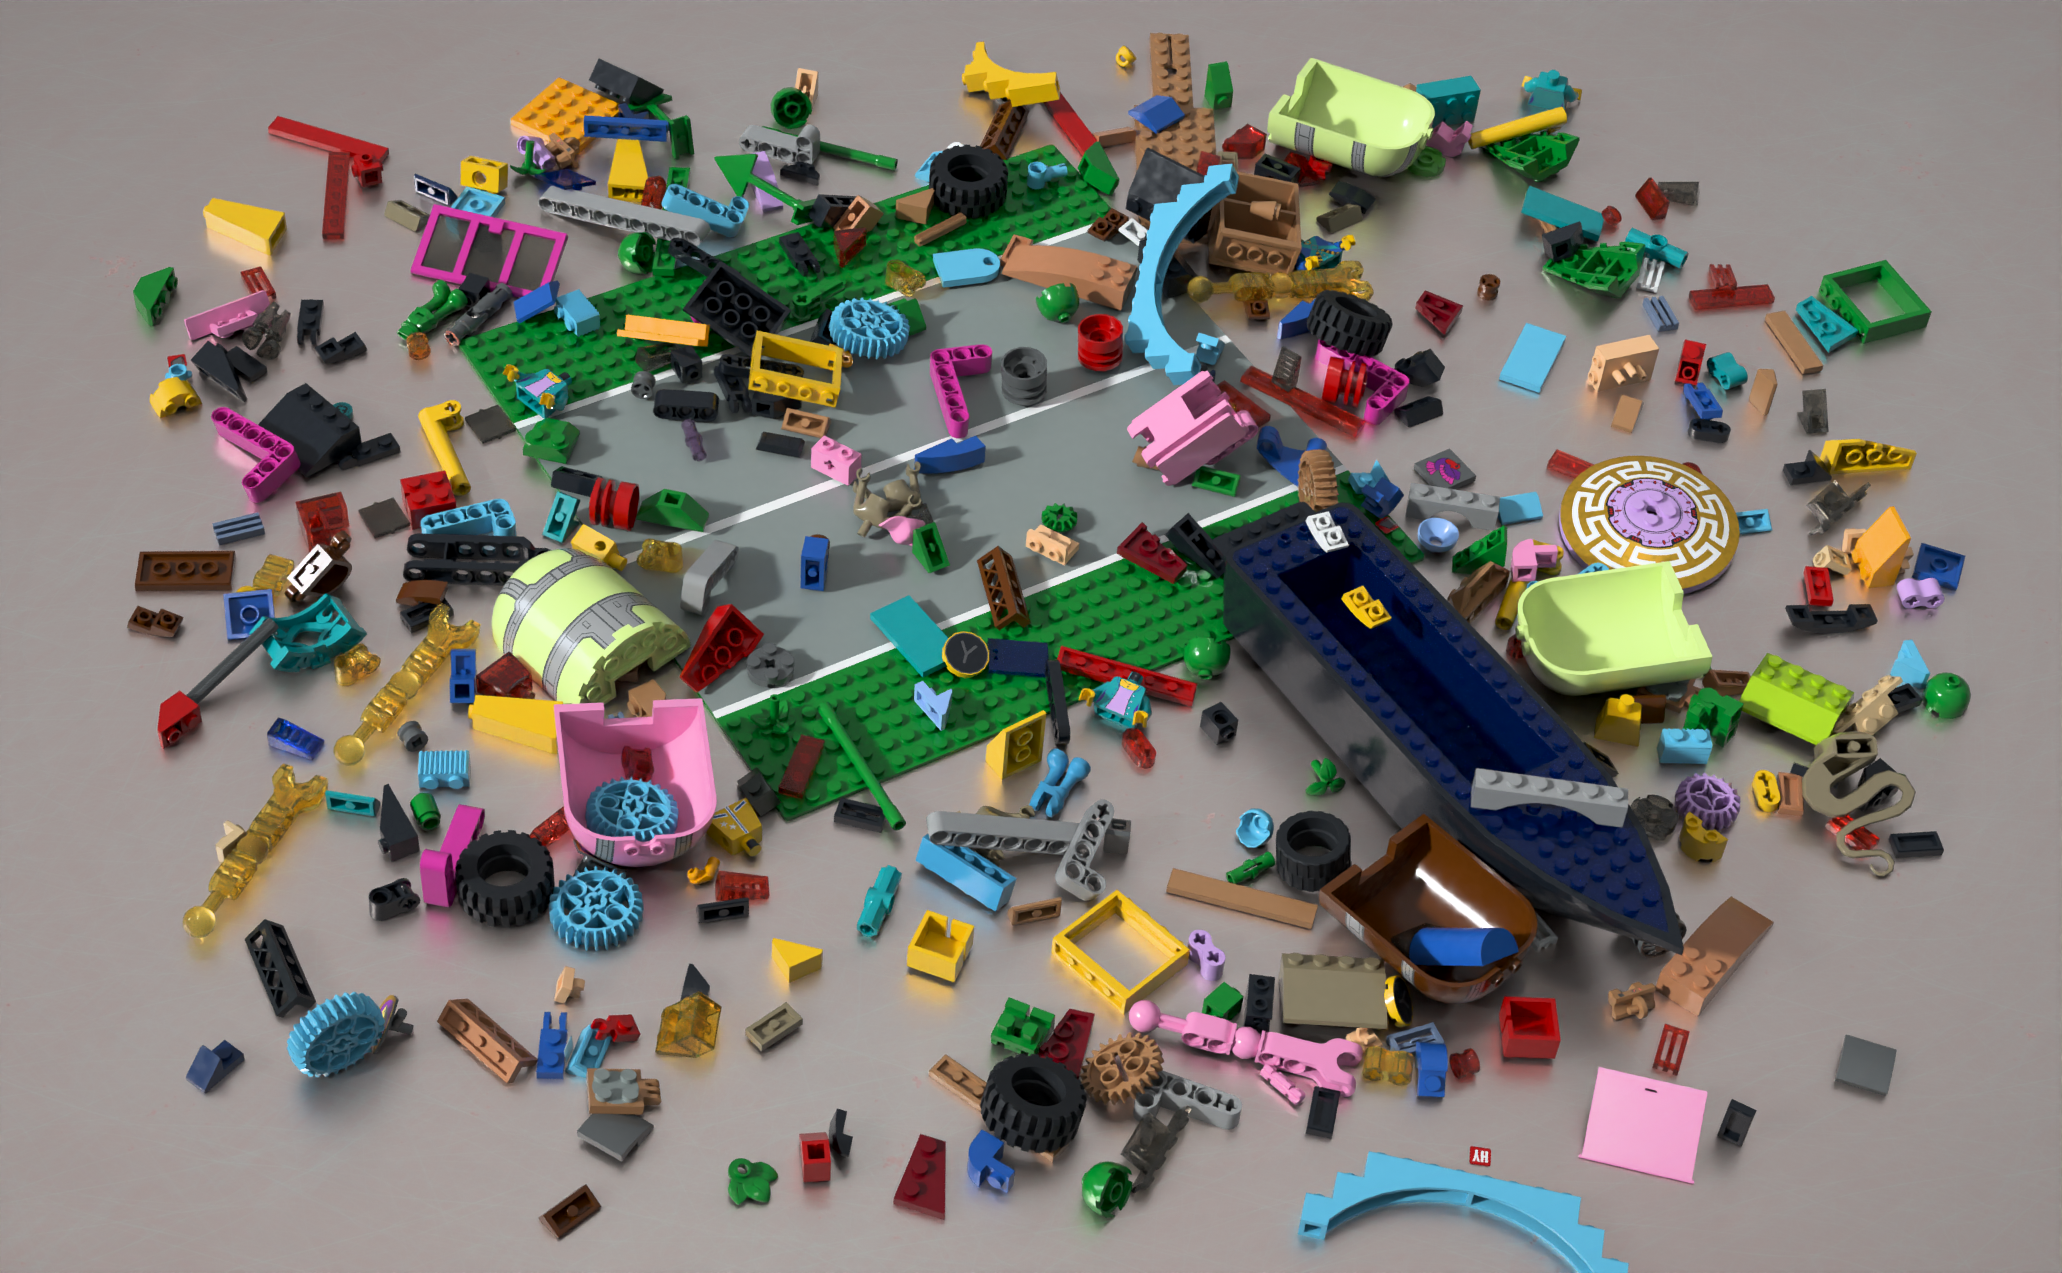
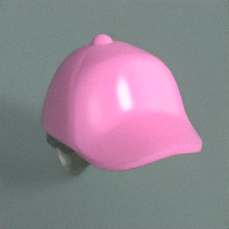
[879,503,933,546]

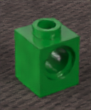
[1202,982,1244,1021]

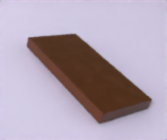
[135,551,236,591]

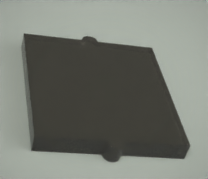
[465,405,516,444]
[358,497,410,538]

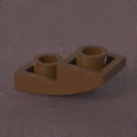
[1087,208,1129,242]
[1242,289,1270,320]
[396,580,448,606]
[127,606,184,637]

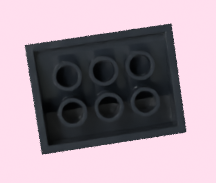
[1125,148,1212,244]
[683,261,791,357]
[258,383,362,478]

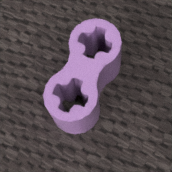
[1897,578,1945,609]
[1187,930,1225,981]

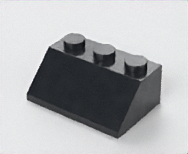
[589,59,664,105]
[1137,239,1205,299]

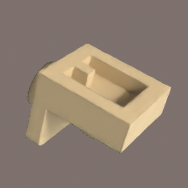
[1813,545,1852,575]
[215,820,248,866]

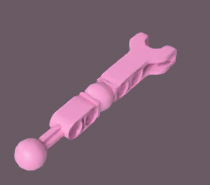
[1129,1000,1363,1097]

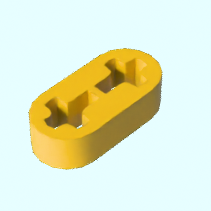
[1752,770,1780,812]

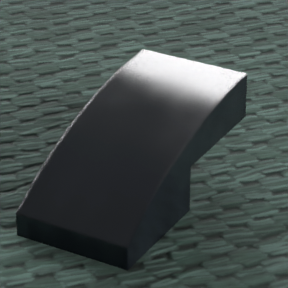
[1329,181,1376,214]
[315,332,367,364]

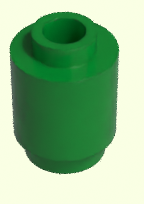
[410,793,441,831]

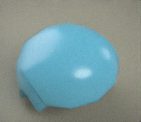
[1236,808,1274,848]

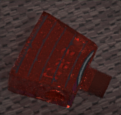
[476,652,535,699]

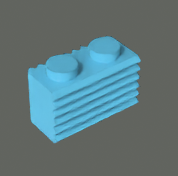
[554,289,600,337]
[1657,728,1712,764]
[418,750,471,790]

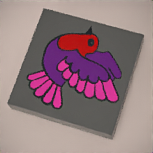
[1414,449,1476,489]

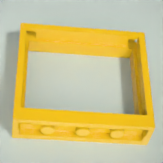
[748,331,843,408]
[1051,890,1190,1015]

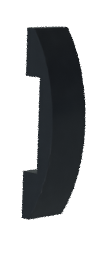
[1785,604,1878,634]

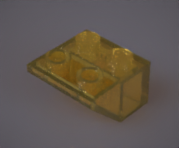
[655,991,722,1058]

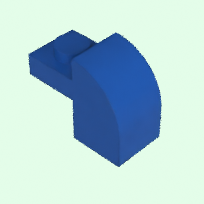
[1361,477,1404,518]
[450,649,477,703]
[1415,1041,1448,1097]
[967,1130,1015,1193]

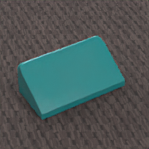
[325,790,381,817]

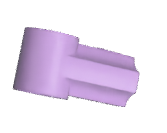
[517,136,556,172]

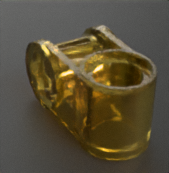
[885,260,926,297]
[637,539,683,573]
[334,643,381,686]

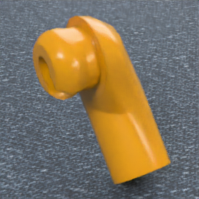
[829,343,853,368]
[687,857,720,885]

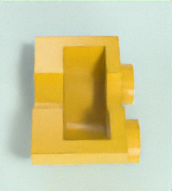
[150,377,202,418]
[1679,811,1728,862]

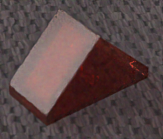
[834,227,867,268]

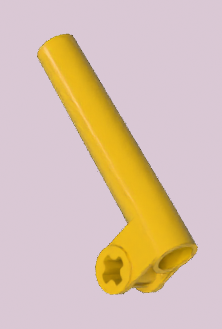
[1468,106,1567,149]
[418,400,471,496]
[1495,540,1564,630]

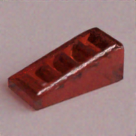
[715,870,770,901]

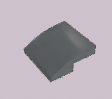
[1835,1034,1897,1096]
[577,1114,654,1162]

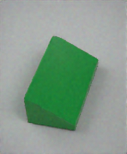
[1192,466,1241,497]

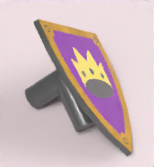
[573,839,628,876]
[373,995,414,1054]

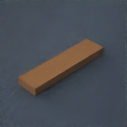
[1765,311,1824,374]

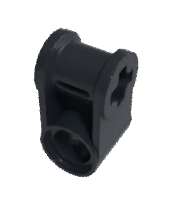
[369,878,420,921]

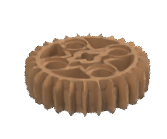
[1297,449,1339,512]

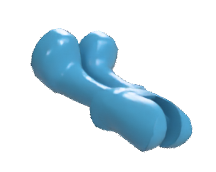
[1029,748,1091,818]

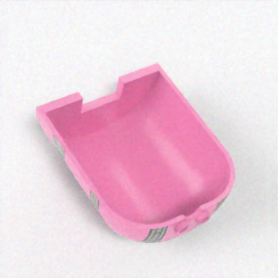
[554,698,717,867]

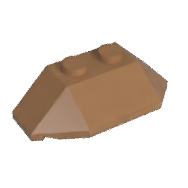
[1447,561,1510,624]

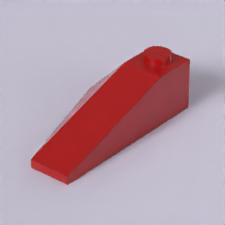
[679,604,764,693]

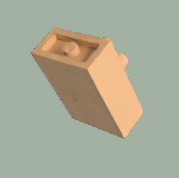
[1588,335,1659,391]

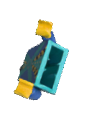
[1294,235,1356,282]

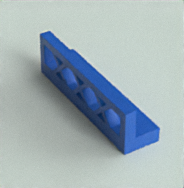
[584,115,669,142]

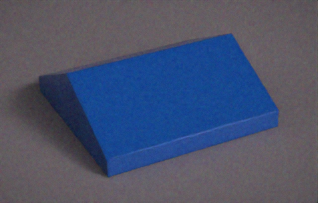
[1128,95,1185,134]
[513,280,560,324]
[223,589,275,641]

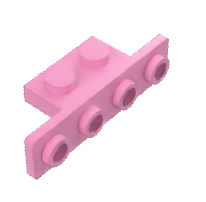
[184,290,272,340]

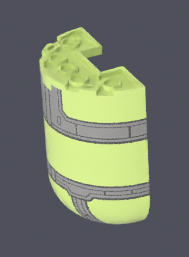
[1267,58,1435,177]
[492,548,691,704]

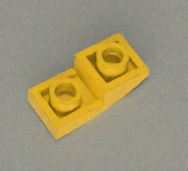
[1341,586,1391,629]

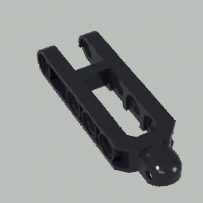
[403,533,551,586]

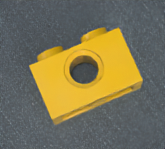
[460,156,508,194]

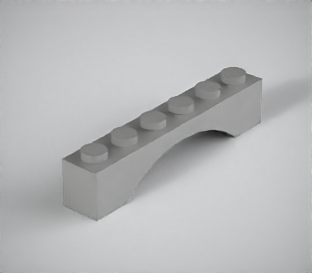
[1471,768,1628,827]

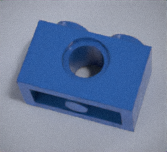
[800,536,829,591]

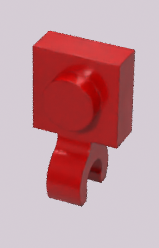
[1308,156,1332,180]

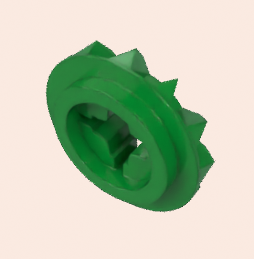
[1041,503,1078,532]

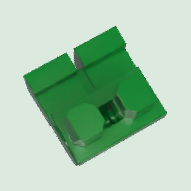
[1683,688,1744,748]
[991,997,1055,1056]

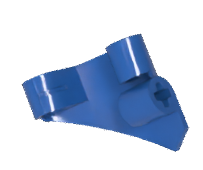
[1256,426,1327,487]

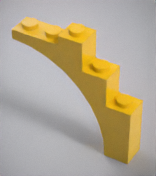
[962,41,1060,107]

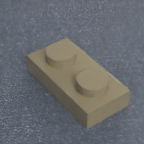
[745,1002,803,1051]

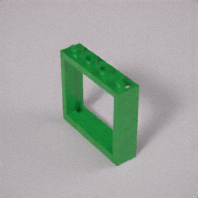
[1819,260,1932,344]

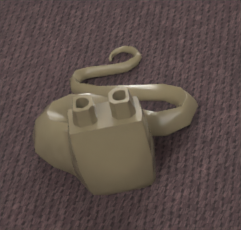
[1802,731,1916,877]

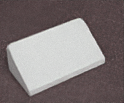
[1118,218,1147,246]

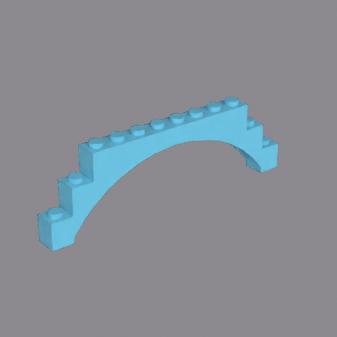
[1125,164,1239,385]
[1298,1151,1629,1273]

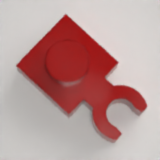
[590,1014,641,1042]

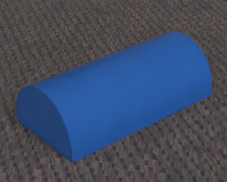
[1409,928,1519,966]

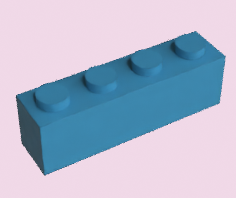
[916,833,1017,912]

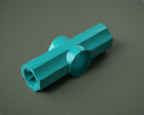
[1625,228,1689,269]
[857,865,902,937]

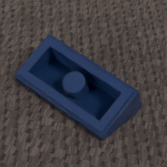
[414,174,458,206]

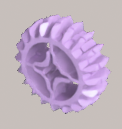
[1674,772,1741,832]

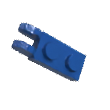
[1683,383,1723,420]
[536,1012,568,1079]

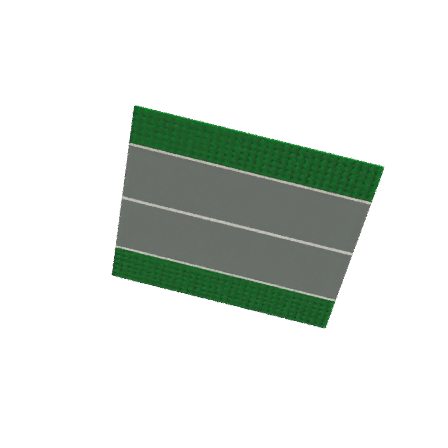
[459,145,1424,821]

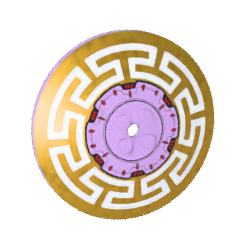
[1559,456,1740,594]

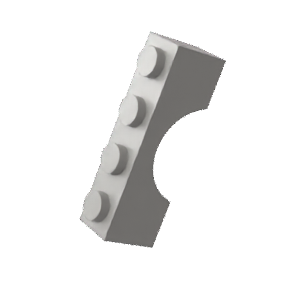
[1405,483,1500,531]

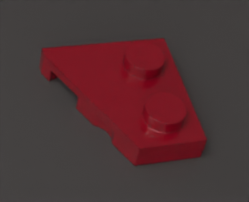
[1415,290,1463,335]

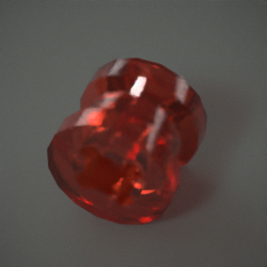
[1449,1048,1480,1079]

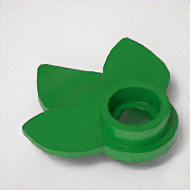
[728,1158,778,1205]

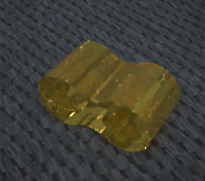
[253,554,294,596]
[1362,1046,1414,1086]

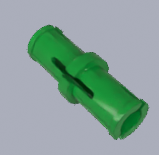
[1226,852,1276,884]

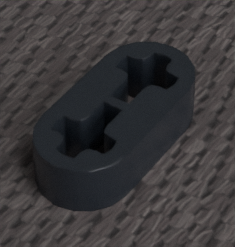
[1688,418,1731,443]

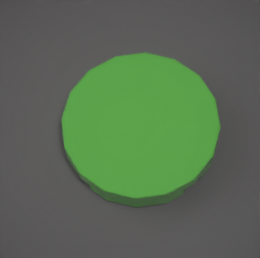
[1408,146,1446,177]

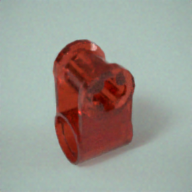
[621,746,654,782]

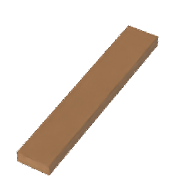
[1166,868,1318,929]
[929,1054,1069,1163]

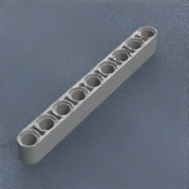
[538,185,710,246]

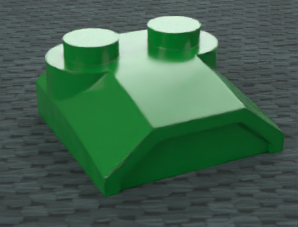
[523,418,580,464]

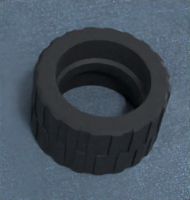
[1276,811,1351,892]

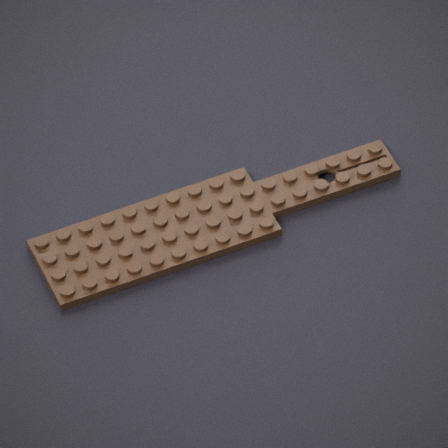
[1134,33,1217,244]

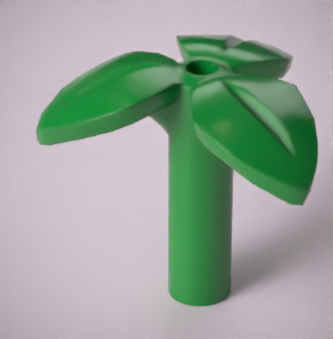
[510,140,546,176]
[750,694,790,734]
[1305,758,1346,796]

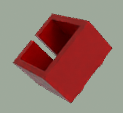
[400,470,456,530]
[1499,996,1561,1059]

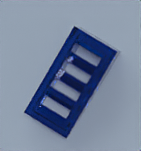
[267,717,324,760]

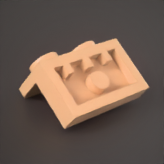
[1026,524,1079,566]

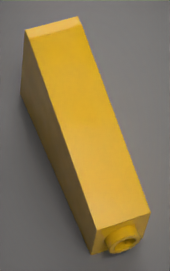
[608,139,650,203]
[203,198,287,255]
[468,695,563,754]

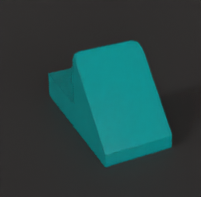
[542,491,581,543]

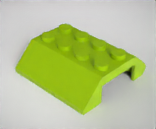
[1739,653,1854,745]

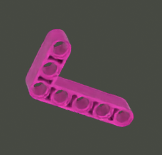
[1316,339,1409,425]
[930,344,992,438]
[211,407,301,503]
[420,804,485,908]

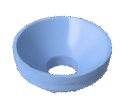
[1417,518,1459,553]

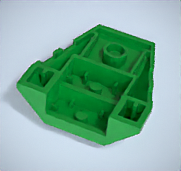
[1483,131,1580,182]
[1543,242,1645,298]

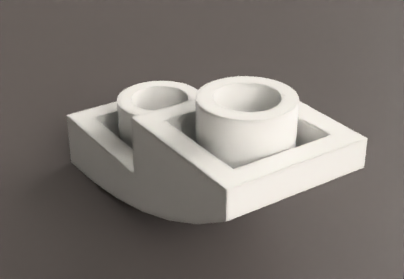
[1306,511,1349,553]

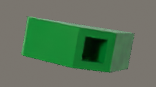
[1078,141,1120,196]
[133,267,178,326]
[636,489,709,532]
[1452,525,1507,575]

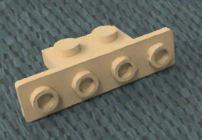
[1831,675,1903,736]

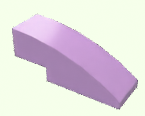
[751,151,783,212]

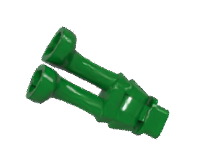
[397,280,468,342]

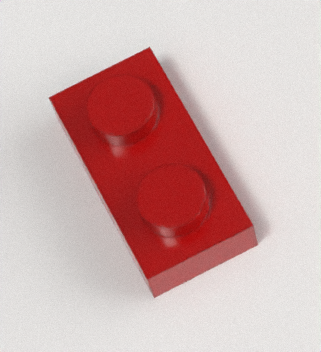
[1803,566,1834,607]

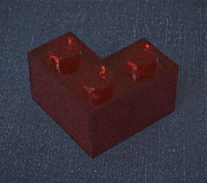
[295,492,349,553]

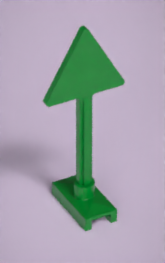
[628,93,694,160]
[714,154,816,225]

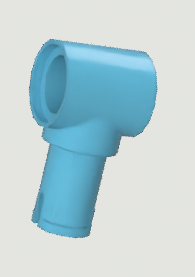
[1027,162,1068,189]

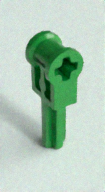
[792,280,845,321]

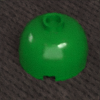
[770,87,812,129]
[618,232,656,275]
[1036,283,1079,323]
[1183,638,1231,680]
[1921,672,1971,719]
[1082,1161,1133,1218]

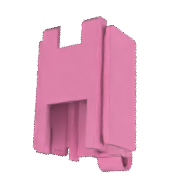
[1127,371,1258,486]

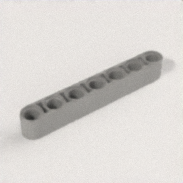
[926,811,1089,856]

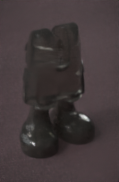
[242,301,291,360]

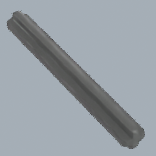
[186,618,278,704]

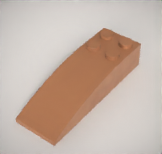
[1002,245,1137,311]
[1656,896,1774,1016]

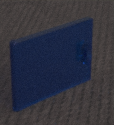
[535,169,596,191]
[987,638,1049,677]

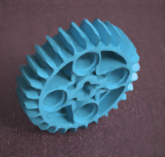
[829,297,909,360]
[585,776,679,842]
[549,866,644,951]
[287,992,385,1078]

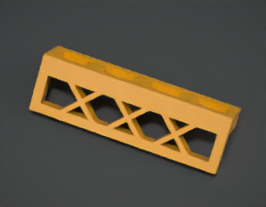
[617,315,710,347]

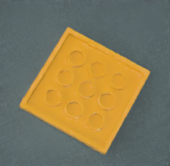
[511,77,619,155]

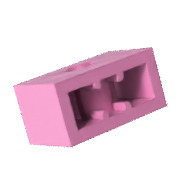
[811,436,862,486]

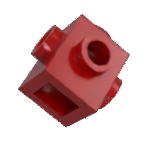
[351,152,383,187]

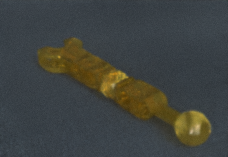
[1187,261,1374,303]
[333,603,481,766]
[182,764,328,938]

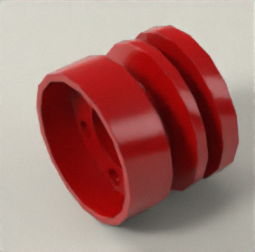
[1078,314,1123,371]
[1321,356,1368,408]
[589,478,640,531]

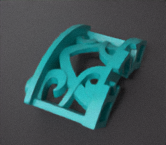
[249,593,367,672]

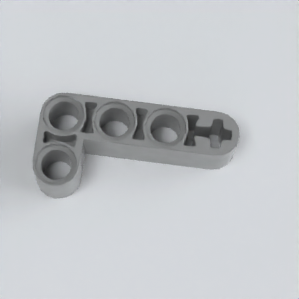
[739,125,820,165]
[680,540,739,616]
[1055,799,1114,901]
[1133,1070,1242,1130]

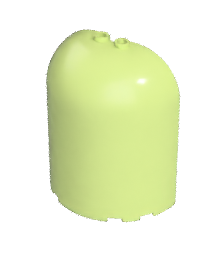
[1515,561,1712,696]

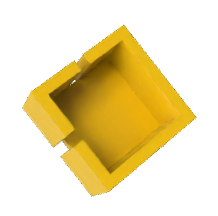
[907,910,974,982]

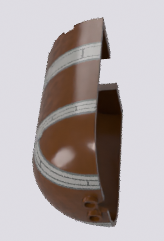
[1319,814,1537,1004]

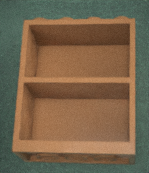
[1208,171,1302,279]

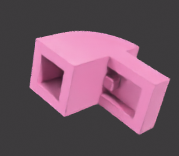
[1426,121,1473,157]
[1510,539,1558,582]

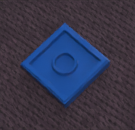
[1912,543,1965,591]

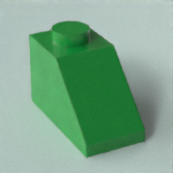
[1204,61,1233,110]

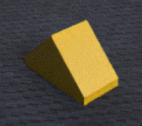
[772,938,823,983]

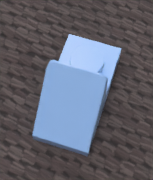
[914,681,952,731]

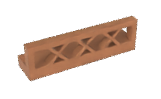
[437,999,538,1083]

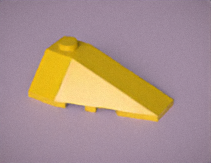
[1821,439,1917,474]

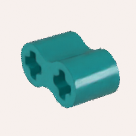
[1707,352,1748,390]

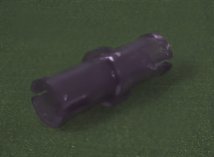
[681,419,707,461]

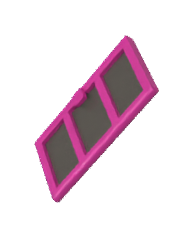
[411,204,568,298]

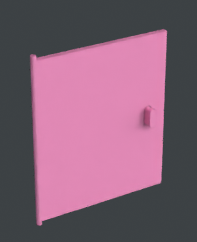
[1579,1067,1708,1184]

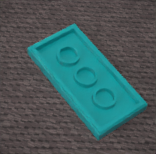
[1521,186,1605,242]
[870,595,948,677]

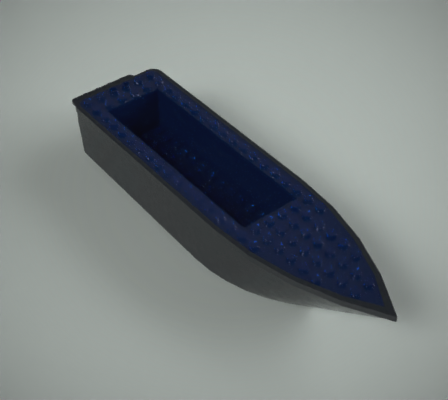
[1212,502,1684,955]

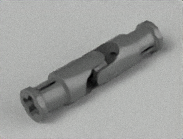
[444,283,513,346]

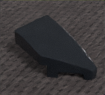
[679,963,710,1013]
[829,1108,853,1157]

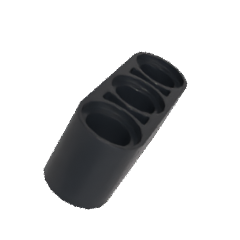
[653,389,719,422]

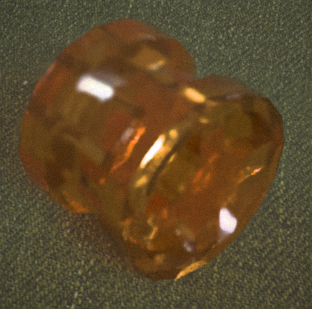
[406,332,431,360]

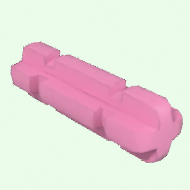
[1260,1063,1306,1105]

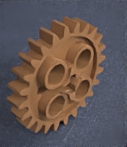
[1080,1032,1164,1105]

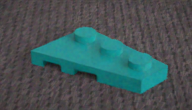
[1796,296,1858,353]

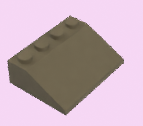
[1279,953,1387,1029]

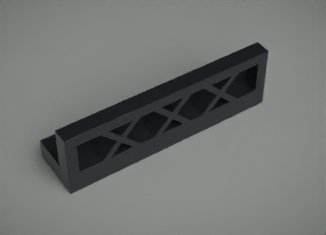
[245,919,316,1018]

